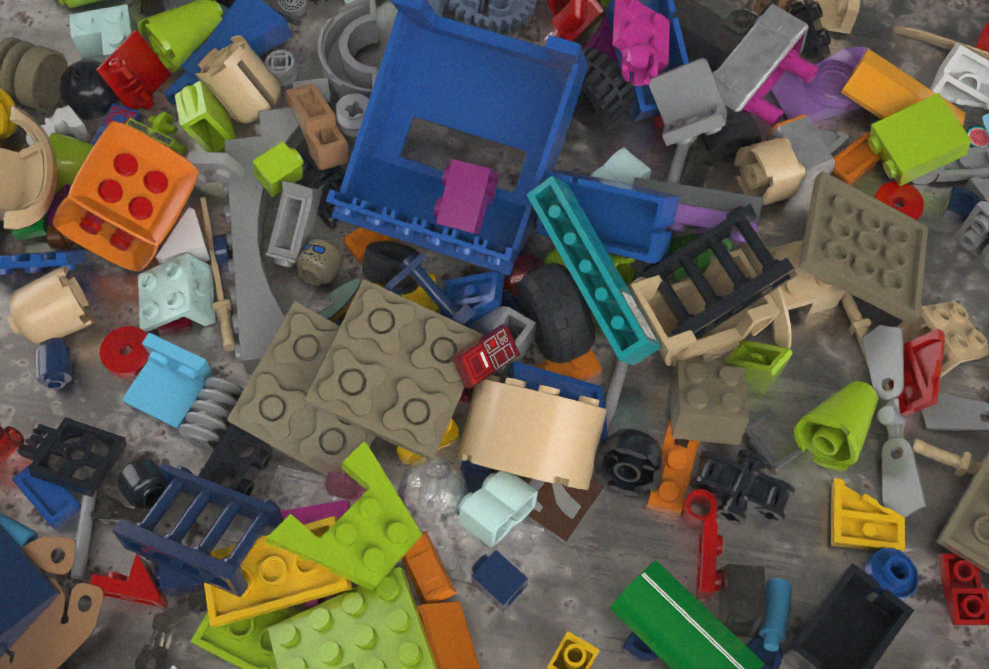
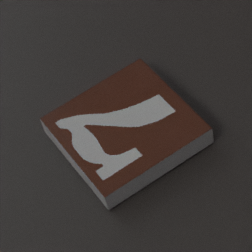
[525,478,604,545]

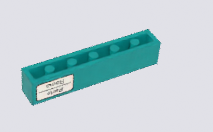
[526,175,662,365]

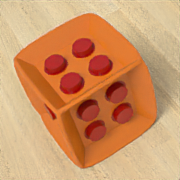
[53,121,199,272]

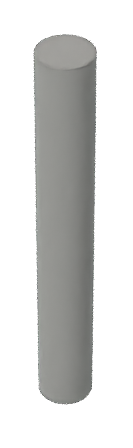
[70,475,98,579]

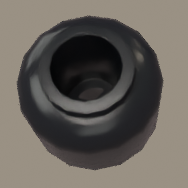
[117,458,168,509]

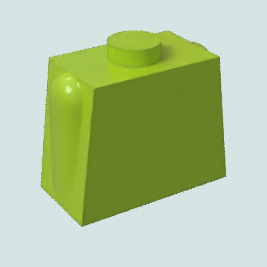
[175,81,237,153]

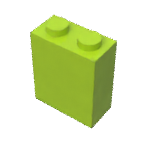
[868,93,971,187]

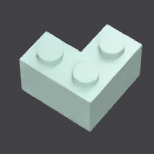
[69,4,137,60]

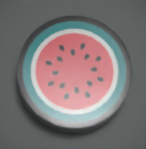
[966,125,989,148]

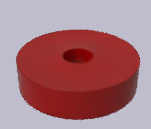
[873,181,924,221]
[99,326,149,378]

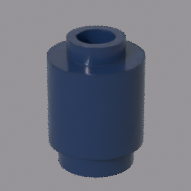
[36,338,72,389]

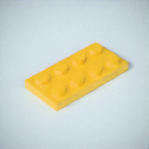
[204,516,352,627]

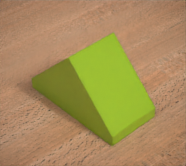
[724,340,793,394]

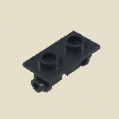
[790,0,831,60]

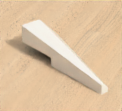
[930,42,989,110]

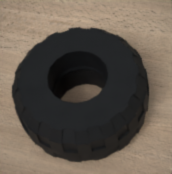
[517,263,596,364]

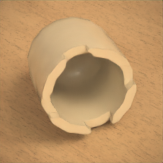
[7,266,95,344]

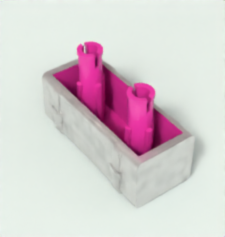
[712,4,819,127]

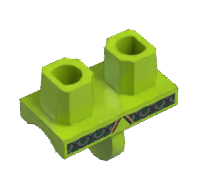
[126,112,187,155]

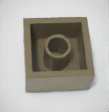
[670,361,749,445]

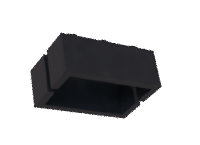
[782,563,914,669]

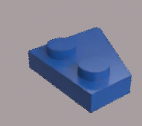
[440,270,505,327]

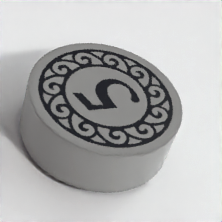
[278,0,308,17]

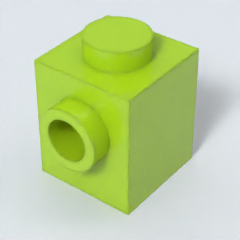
[252,141,304,198]

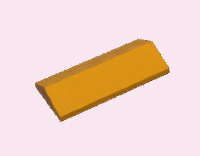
[841,48,966,127]

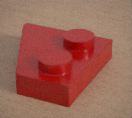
[890,329,945,416]

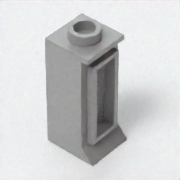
[265,181,322,268]

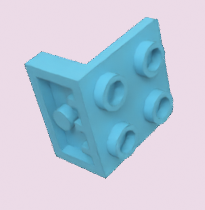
[123,333,214,429]

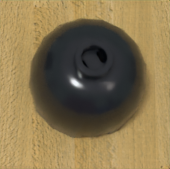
[59,59,121,120]
[594,429,665,496]

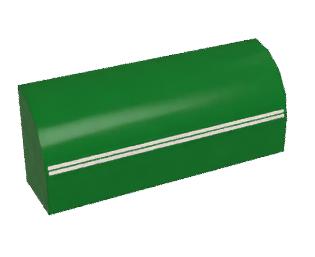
[609,560,765,669]

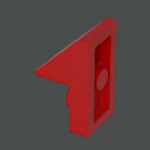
[90,554,168,609]

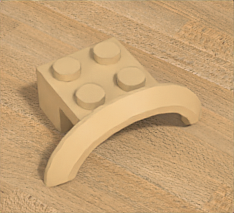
[0,106,58,230]
[736,240,845,348]

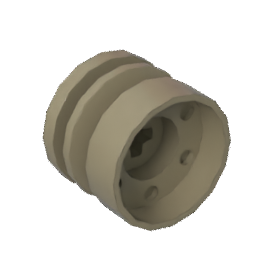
[0,37,68,112]

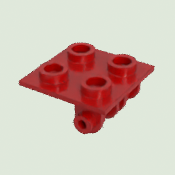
[96,30,171,110]

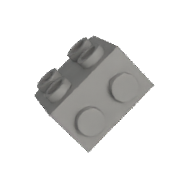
[649,58,727,146]

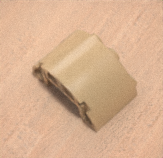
[628,249,780,368]
[457,375,607,490]

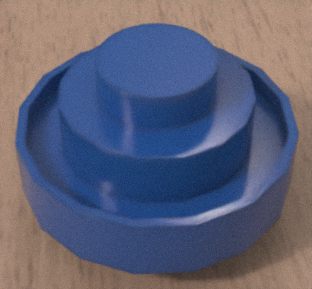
[865,548,919,600]

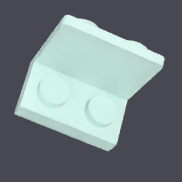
[138,253,216,332]

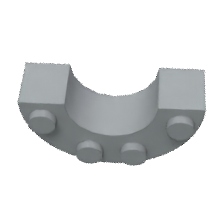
[318,0,379,100]

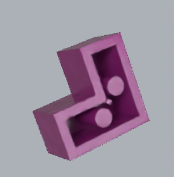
[434,159,500,234]

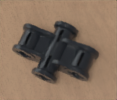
[293,151,346,229]
[689,450,795,525]

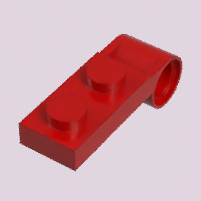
[681,489,723,601]

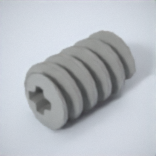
[336,93,369,157]
[178,377,244,451]

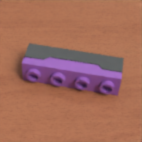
[633,177,763,243]

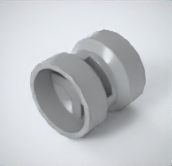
[265,50,299,91]

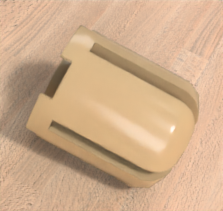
[195,35,282,123]

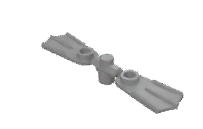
[862,325,926,518]
[920,393,989,432]

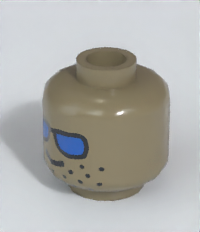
[296,238,343,286]

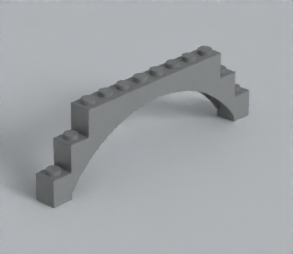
[223,77,334,374]

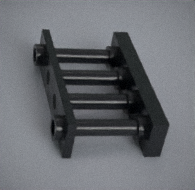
[638,204,797,339]

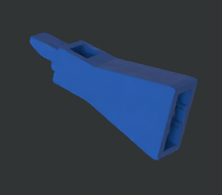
[163,0,292,105]

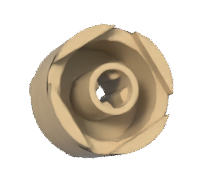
[735,137,806,206]

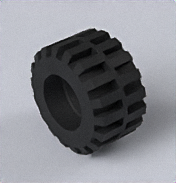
[573,48,634,131]

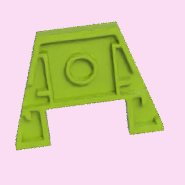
[266,441,422,591]

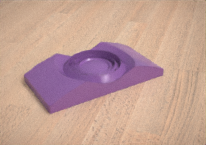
[769,47,871,123]

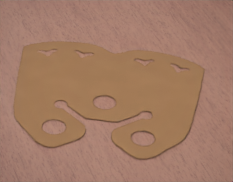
[0,536,103,669]

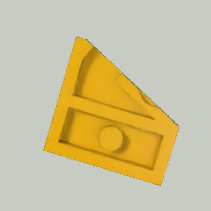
[831,478,905,552]

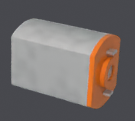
[766,114,835,189]

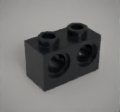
[198,423,273,496]

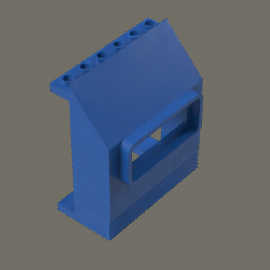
[326,0,588,276]

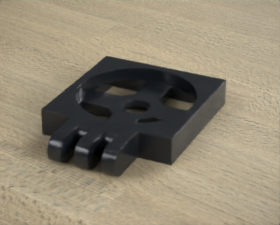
[17,417,127,497]

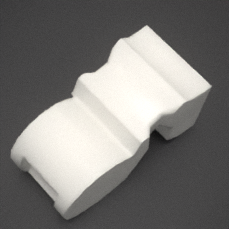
[26,105,92,146]

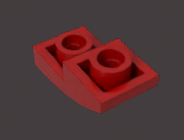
[938,554,989,625]

